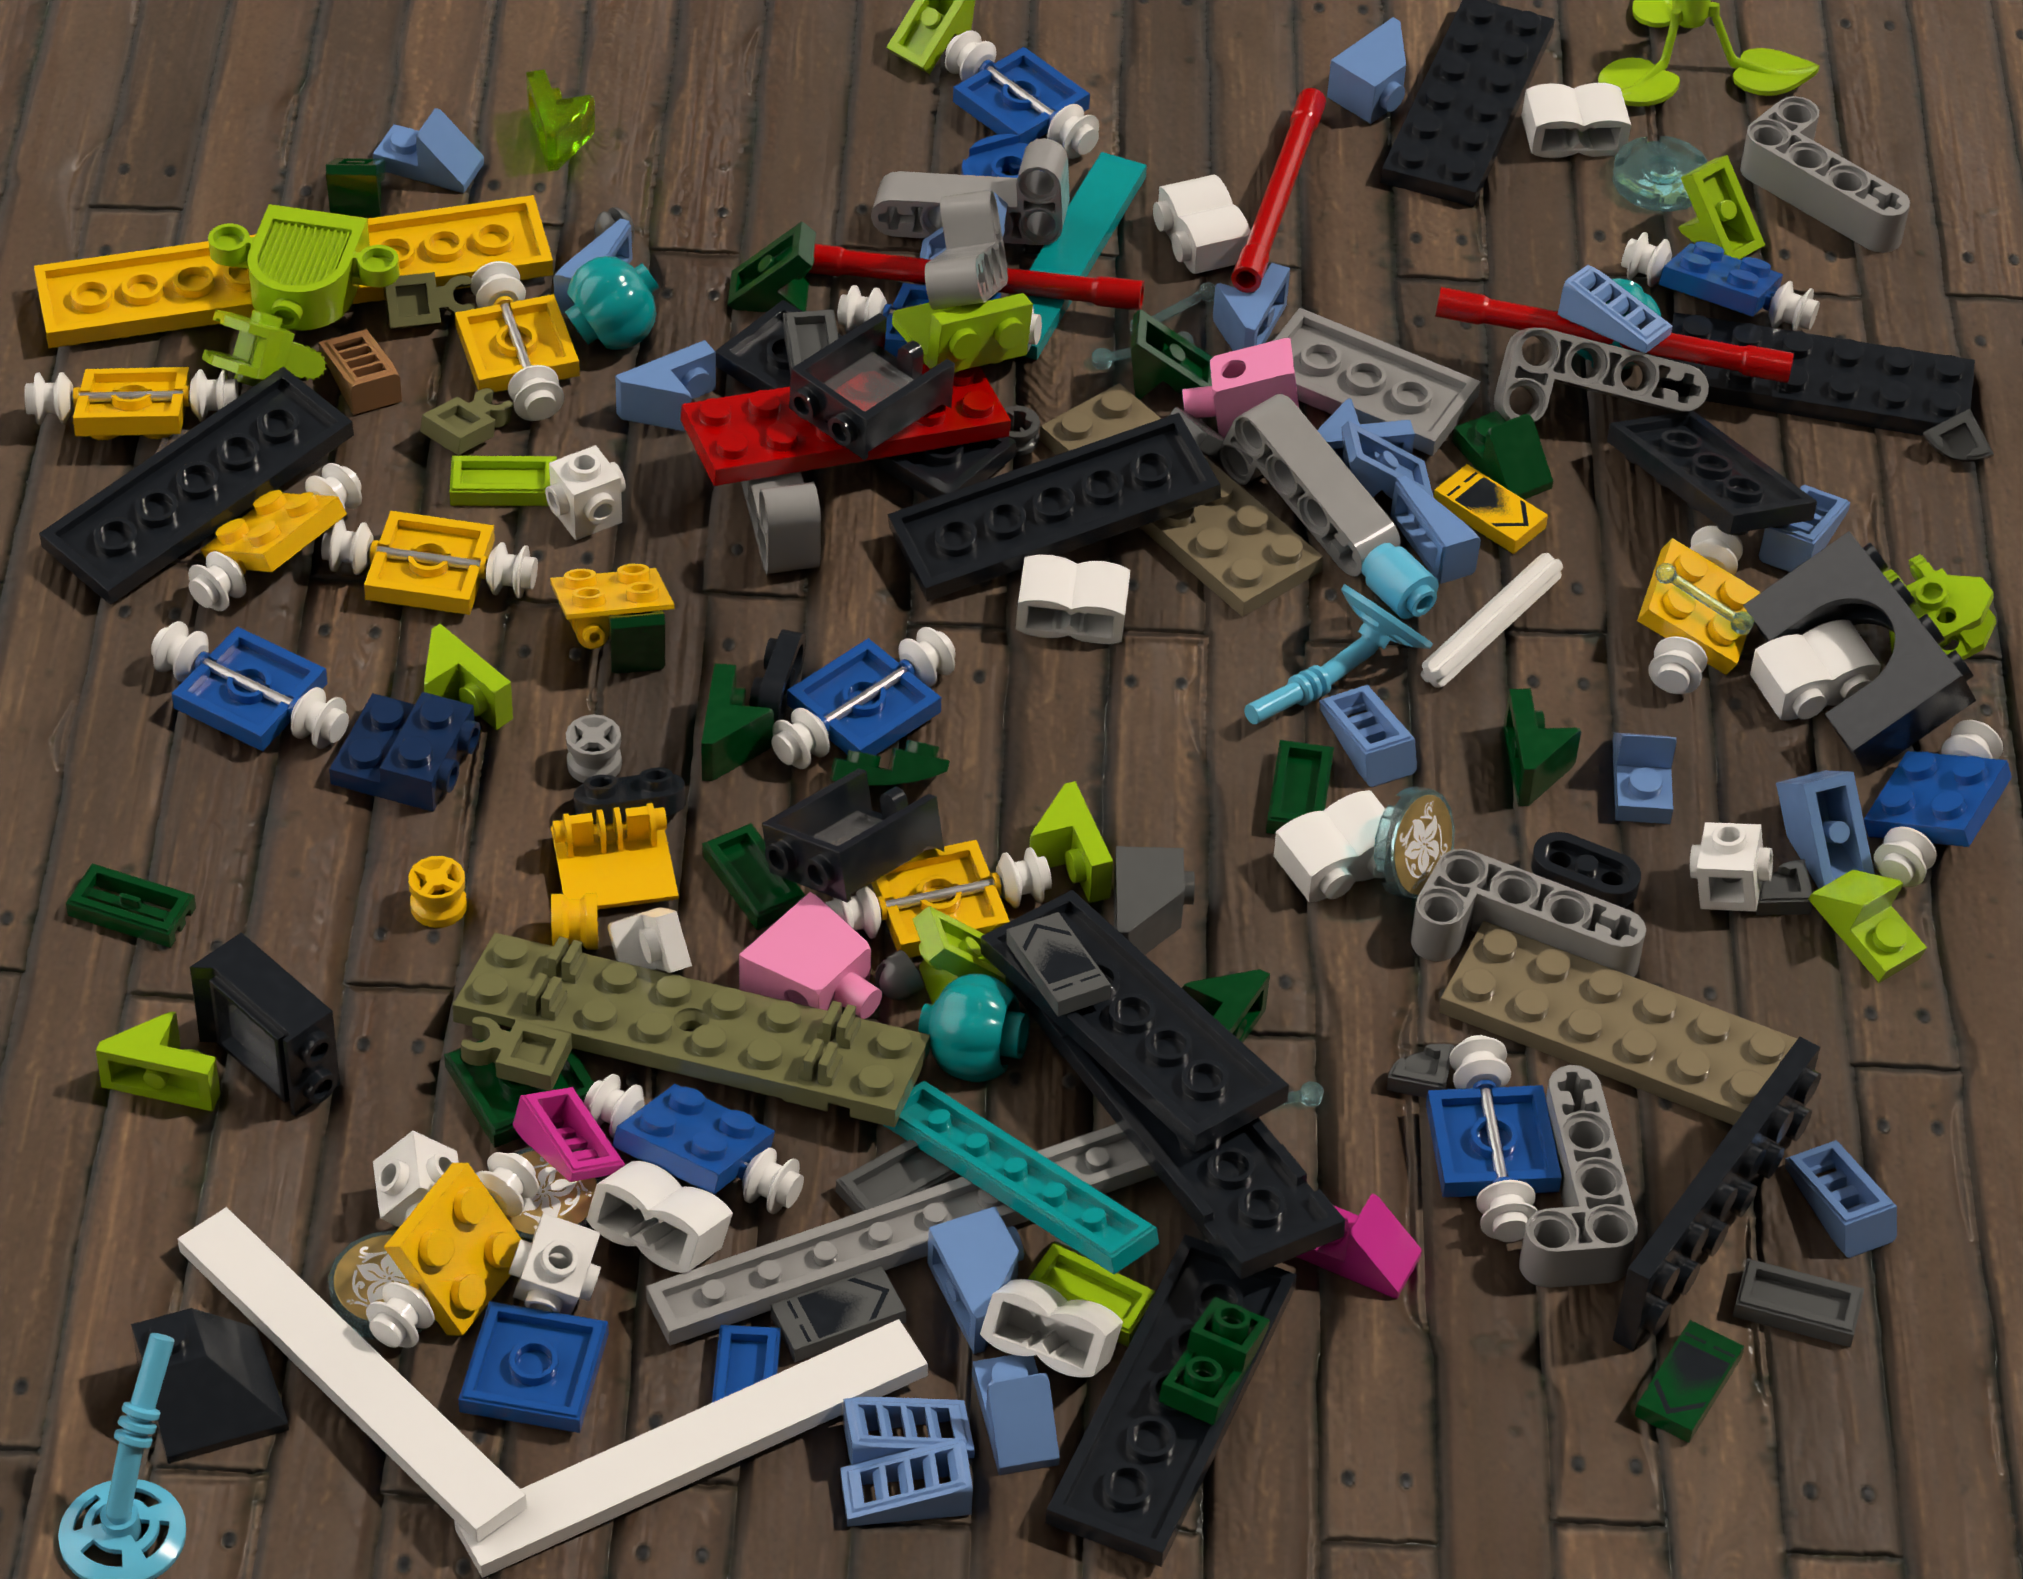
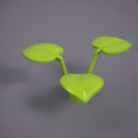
[1598,0,1820,106]

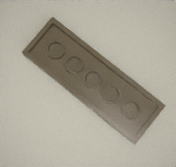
[1040,383,1323,617]
[1439,921,1797,1125]

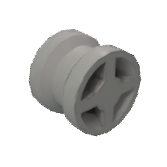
[566,714,622,783]

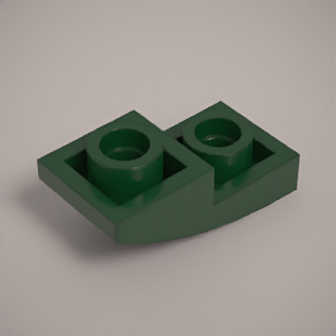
[830,740,950,785]
[1158,1297,1270,1425]

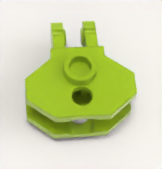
[202,309,327,386]
[1883,554,1996,660]

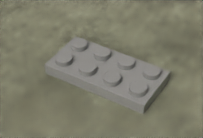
[1273,308,1481,456]

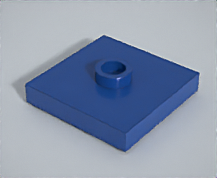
[458,1301,609,1433]

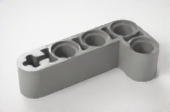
[1740,96,1910,253]
[871,138,1070,245]
[925,189,1008,310]
[1494,328,1709,422]
[1219,394,1401,576]
[741,472,821,574]
[1410,849,1646,977]
[1519,1065,1638,1288]

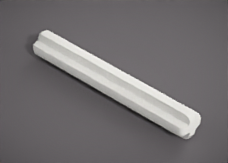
[1421,553,1563,688]

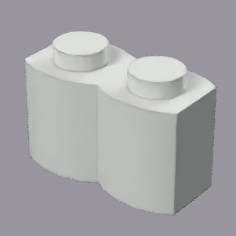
[1521,83,1631,158]
[1153,174,1251,274]
[1016,555,1130,644]
[1750,620,1881,720]
[1274,790,1399,902]
[586,1161,733,1273]
[980,1279,1123,1377]

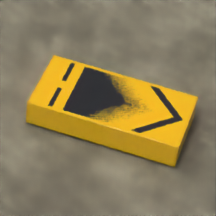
[1433,464,1548,554]

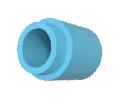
[1361,543,1439,619]

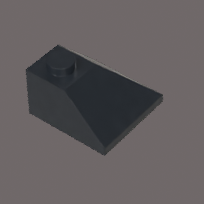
[131,1308,289,1464]

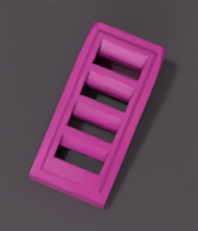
[513,1087,625,1182]

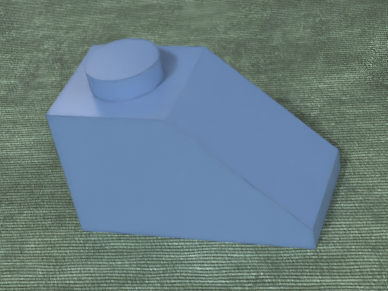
[1327,17,1406,124]
[1776,770,1874,889]
[927,1206,1024,1354]

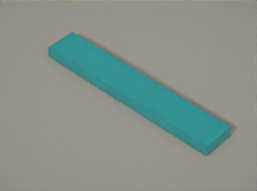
[1014,152,1147,360]
[883,1081,1159,1274]

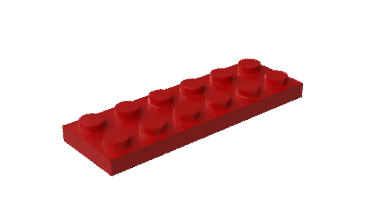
[680,364,1011,486]

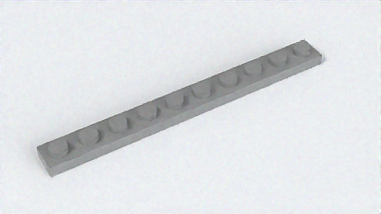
[646,1124,1157,1346]

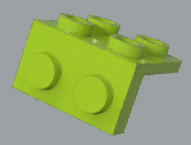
[892,293,1033,373]

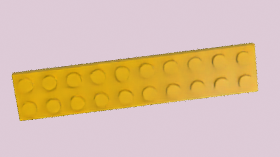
[34,195,554,348]

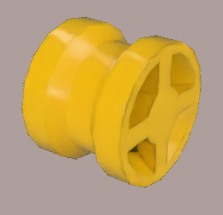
[408,856,467,928]
[551,893,598,950]

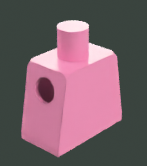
[1182,338,1299,438]
[739,892,882,1019]

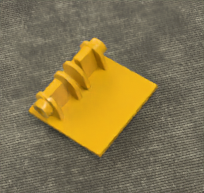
[550,564,675,649]
[551,803,679,910]

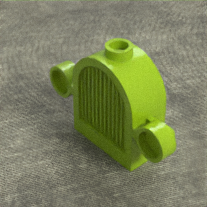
[208,204,400,330]

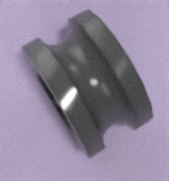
[1004,405,1040,456]

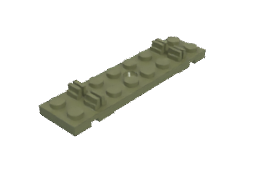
[453,933,930,1128]

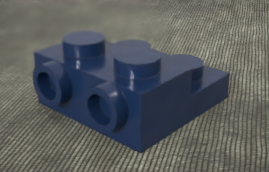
[329,692,480,812]

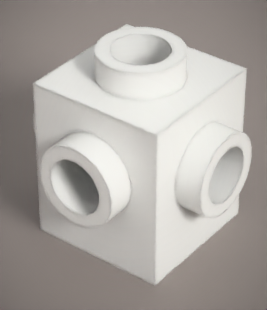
[545,445,626,541]
[1690,822,1773,911]
[373,1130,459,1227]
[508,1213,601,1315]

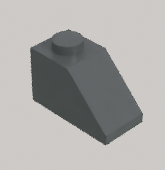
[1113,846,1195,955]

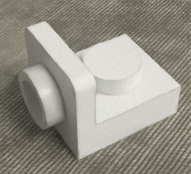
[607,907,692,973]

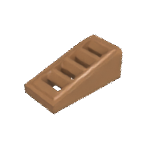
[318,329,402,415]

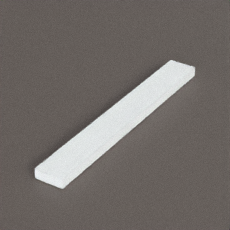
[177,1207,527,1543]
[454,1319,928,1578]

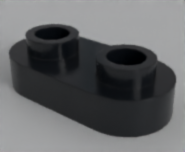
[749,629,806,723]
[574,767,686,824]
[1531,832,1641,907]

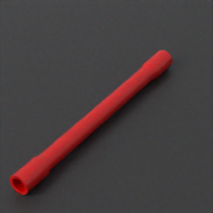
[1231,88,1326,293]
[808,244,1145,311]
[1435,287,1794,383]

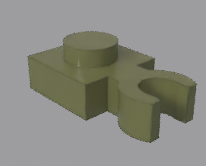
[383,272,475,330]
[420,388,513,455]
[461,1017,572,1091]

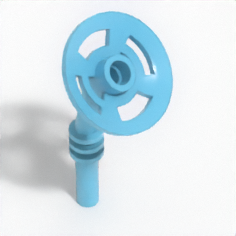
[1244,584,1433,724]
[58,1333,187,1579]

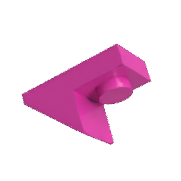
[1296,1193,1422,1299]

